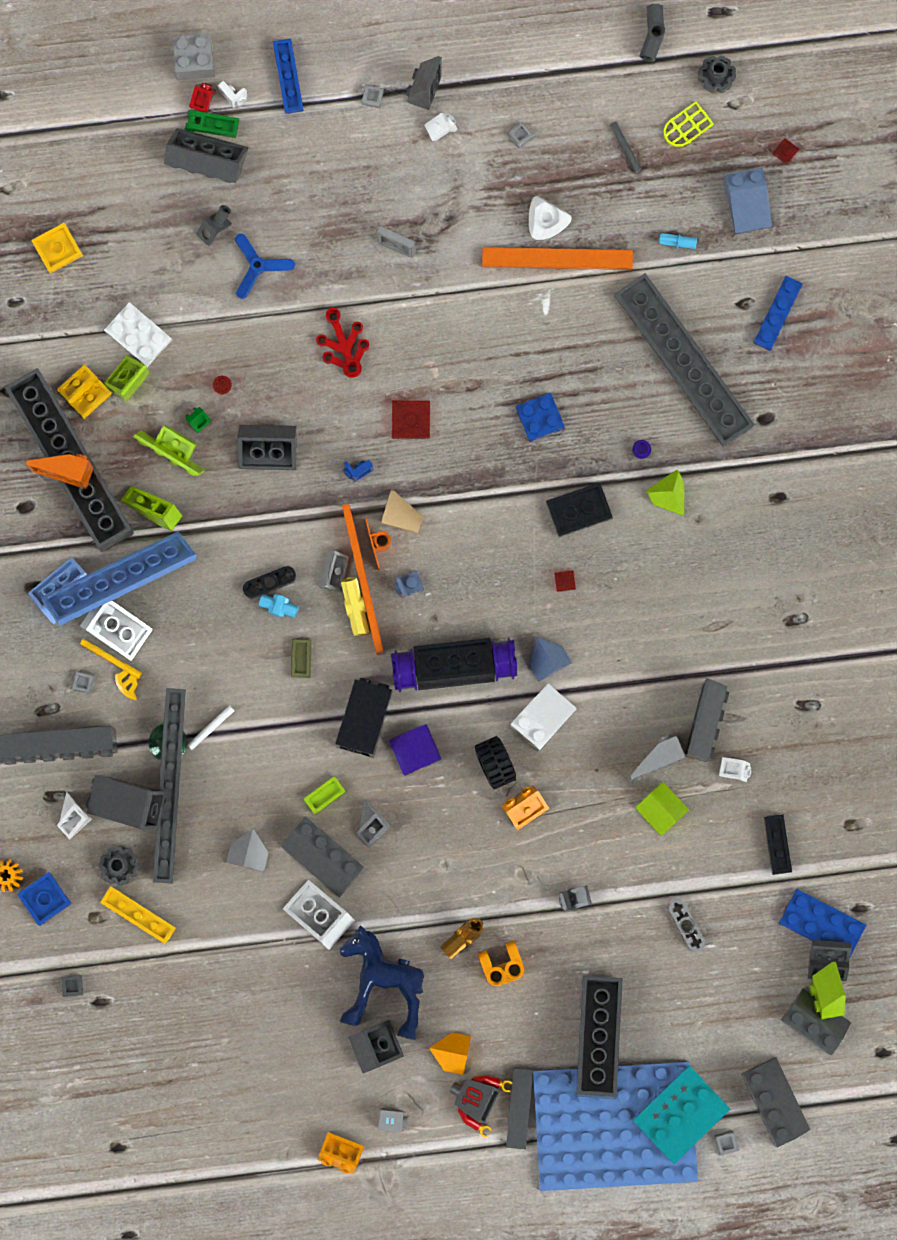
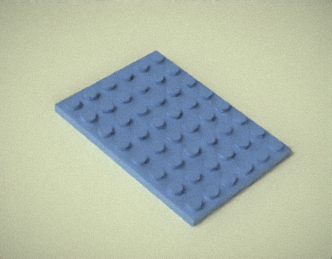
[533,1062,698,1191]

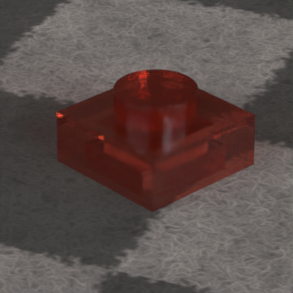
[773,138,799,165]

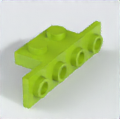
[133,424,205,476]

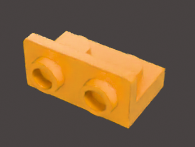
[501,785,549,830]
[318,1132,364,1174]

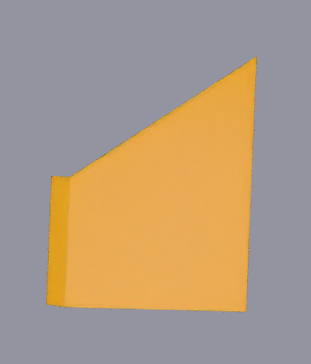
[429,1032,471,1075]

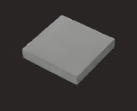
[378,226,415,258]

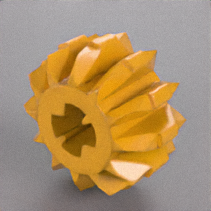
[0,859,23,892]

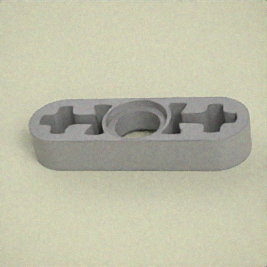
[668,899,705,952]

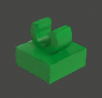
[185,407,211,434]

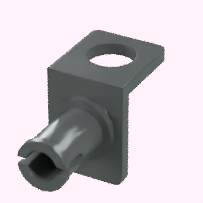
[196,205,232,246]

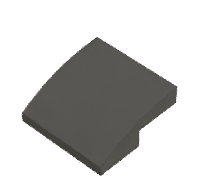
[808,940,852,981]

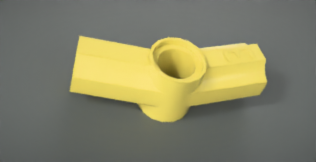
[341,577,370,637]

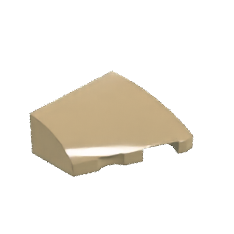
[381,490,423,535]

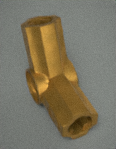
[440,918,484,959]

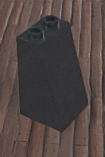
[335,678,393,758]

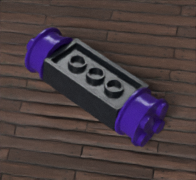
[391,637,518,692]

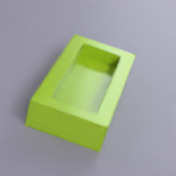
[304,776,346,815]

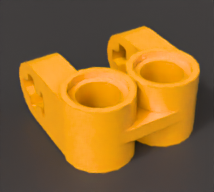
[477,940,524,987]

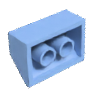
[28,557,87,624]

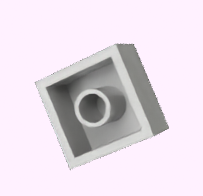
[173,33,215,80]

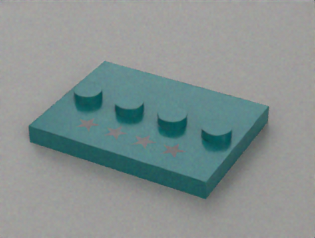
[633,1065,731,1164]

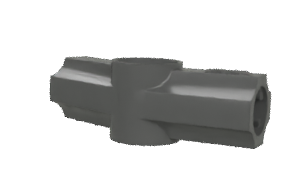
[639,4,665,62]

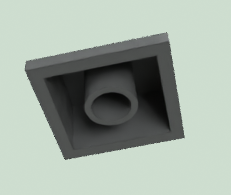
[348,1020,404,1073]

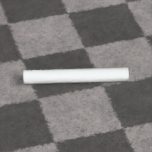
[187,705,234,750]

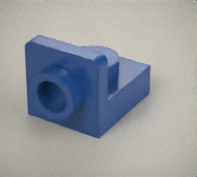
[343,460,374,482]

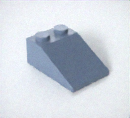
[724,167,772,234]

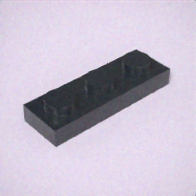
[763,814,792,875]

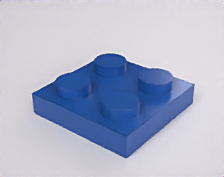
[515,393,565,442]
[17,872,72,926]

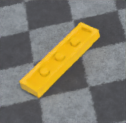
[100,886,176,945]

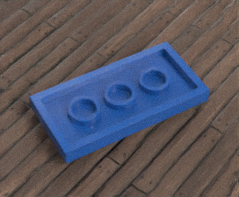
[779,889,866,957]

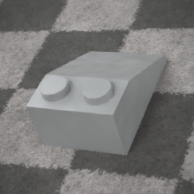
[628,734,685,782]

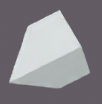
[57,791,92,840]

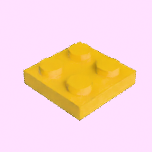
[31,223,83,274]

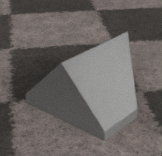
[356,799,391,847]
[226,828,269,872]

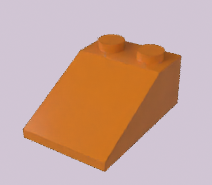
[26,453,93,489]

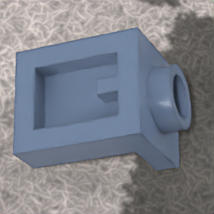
[393,571,424,598]

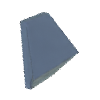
[529,637,572,682]

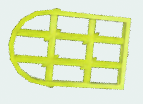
[664,101,714,147]

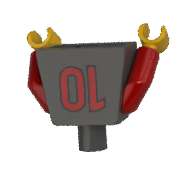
[450,1075,512,1138]

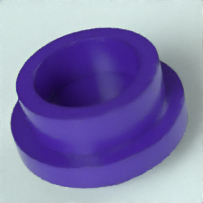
[632,440,651,459]

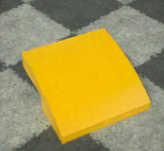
[57,364,112,419]

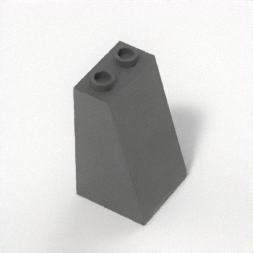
[86,775,166,830]

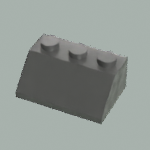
[238,425,297,470]
[781,988,851,1055]

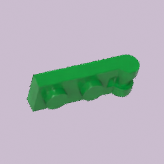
[185,110,240,138]

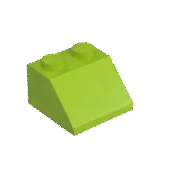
[809,961,846,1019]

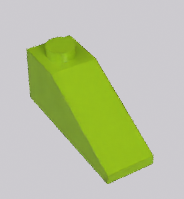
[121,486,182,531]

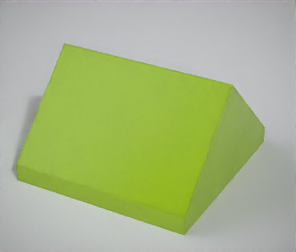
[104,355,150,402]
[635,782,689,836]

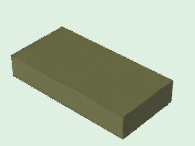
[291,639,312,678]

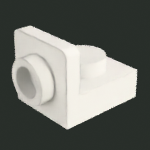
[218,81,247,108]
[719,757,751,782]

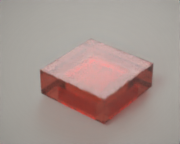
[554,570,576,592]

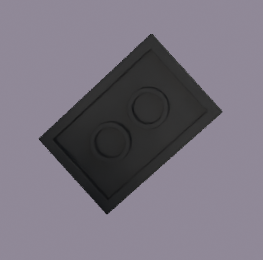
[546,482,613,537]

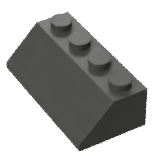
[164,128,248,183]
[685,678,729,762]
[281,816,365,898]
[741,1057,810,1148]

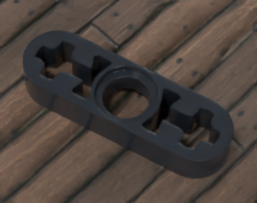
[243,566,296,598]

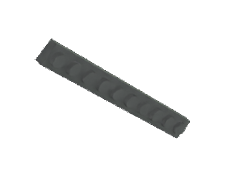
[153,688,186,883]

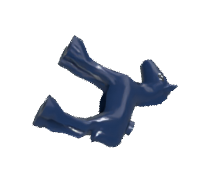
[339,925,424,1040]

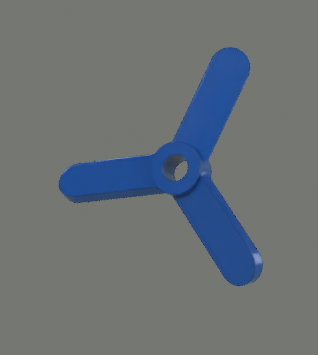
[235,234,295,299]

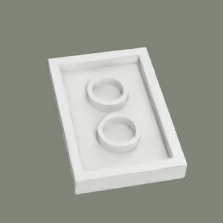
[104,302,172,367]

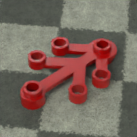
[316,308,370,378]

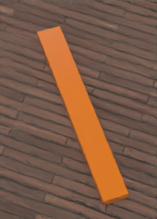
[482,247,633,270]
[342,504,384,655]

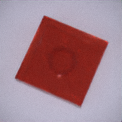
[392,400,430,439]

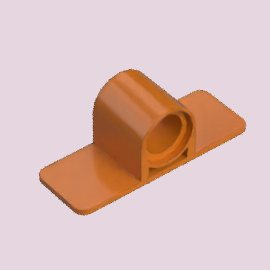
[365,517,391,571]

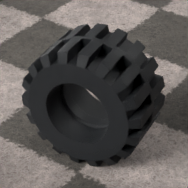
[475,736,516,790]

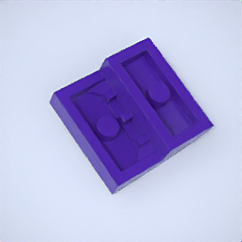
[389,724,442,776]

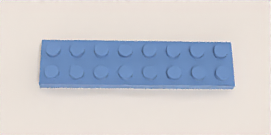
[41,531,197,626]

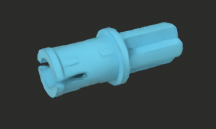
[659,233,697,250]

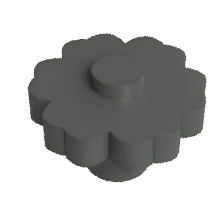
[698,55,736,93]
[99,846,139,886]

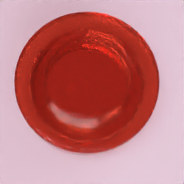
[213,375,232,395]

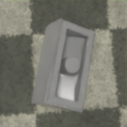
[319,550,350,592]

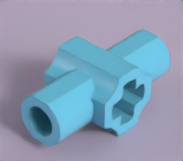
[259,594,299,618]

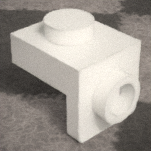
[424,113,458,141]

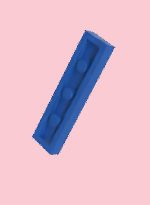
[273,38,304,114]
[753,276,803,351]

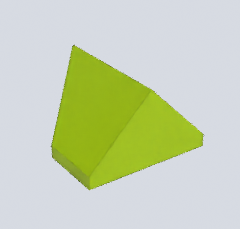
[646,469,685,516]

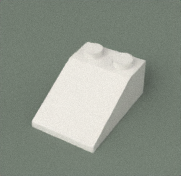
[80,601,153,661]
[510,683,577,752]
[283,880,355,950]

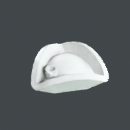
[529,196,572,240]

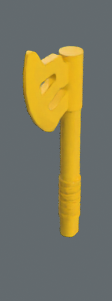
[80,639,143,700]

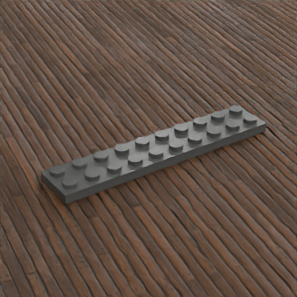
[614,273,755,447]

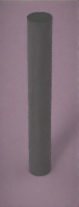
[610,122,642,174]

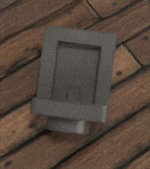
[559,885,592,911]

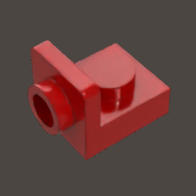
[189,82,216,113]

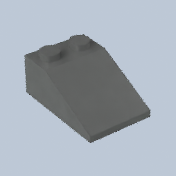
[406,56,442,110]

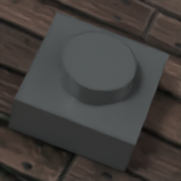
[61,975,83,997]

